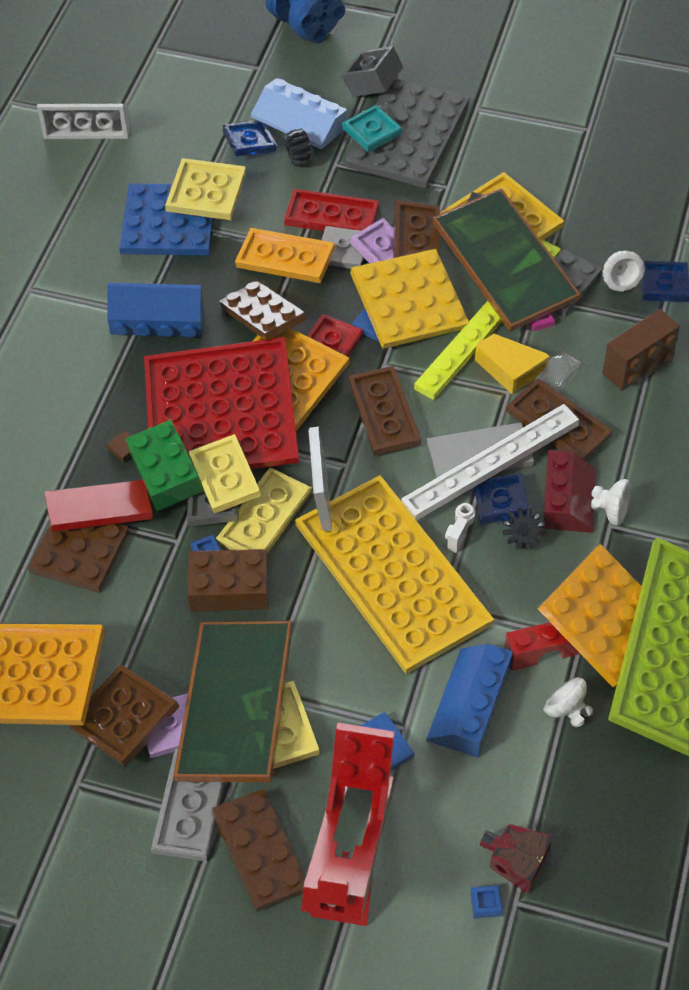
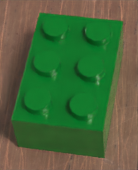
[125,420,203,511]

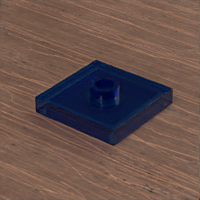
[222,120,277,157]
[641,261,689,302]
[474,473,529,524]

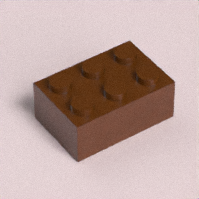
[602,309,680,391]
[187,549,268,612]

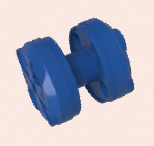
[266,0,346,43]

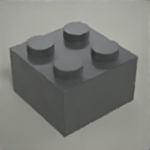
[342,46,403,97]

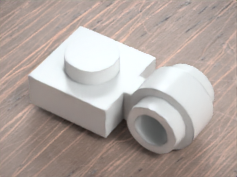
[445,503,475,553]

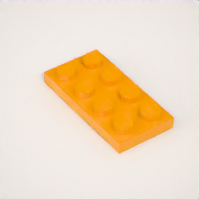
[235,228,335,283]

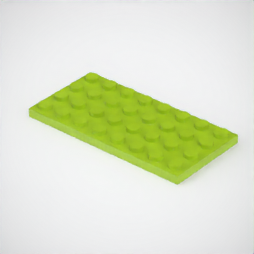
[608,537,689,756]

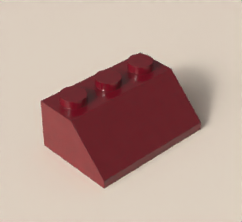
[542,450,596,533]

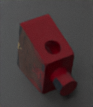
[480,824,553,893]

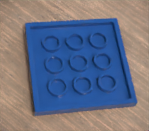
[119,183,213,255]

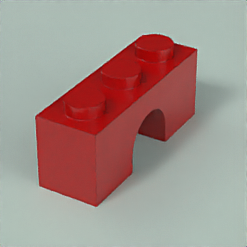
[504,622,580,671]

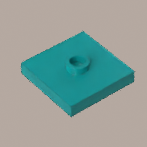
[342,105,403,152]

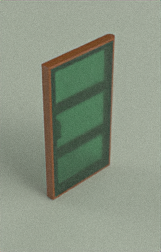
[433,188,582,332]
[173,621,293,782]

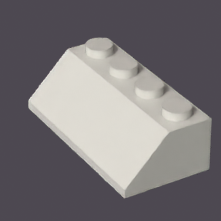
[37,104,130,139]

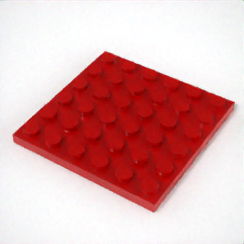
[144,337,300,469]

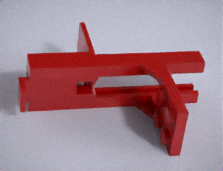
[301,723,395,926]

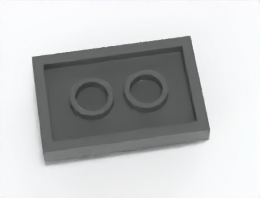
[526,249,602,317]

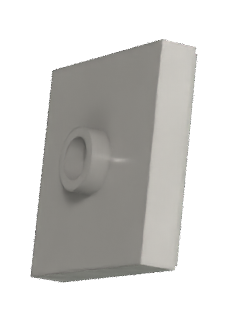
[322,226,364,269]

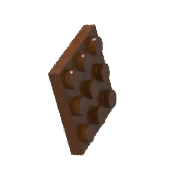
[28,523,129,593]
[67,664,180,767]

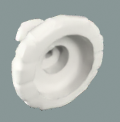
[603,251,645,292]
[591,479,631,527]
[543,677,593,727]

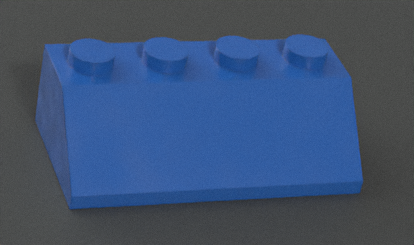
[107,283,205,337]
[426,644,513,758]

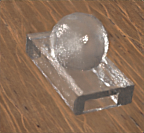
[535,351,582,392]

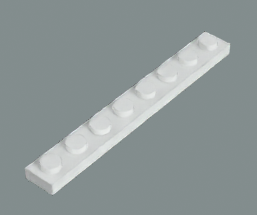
[401,404,579,521]

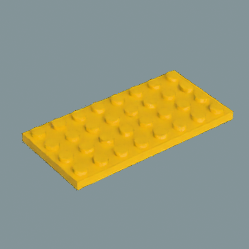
[295,475,494,674]

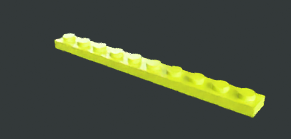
[414,240,561,400]

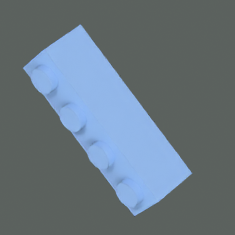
[251,78,347,149]

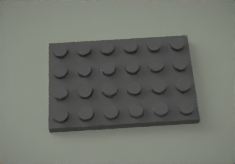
[345,79,469,188]

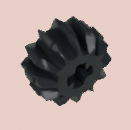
[284,128,314,167]
[502,507,545,550]

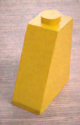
[475,334,550,395]

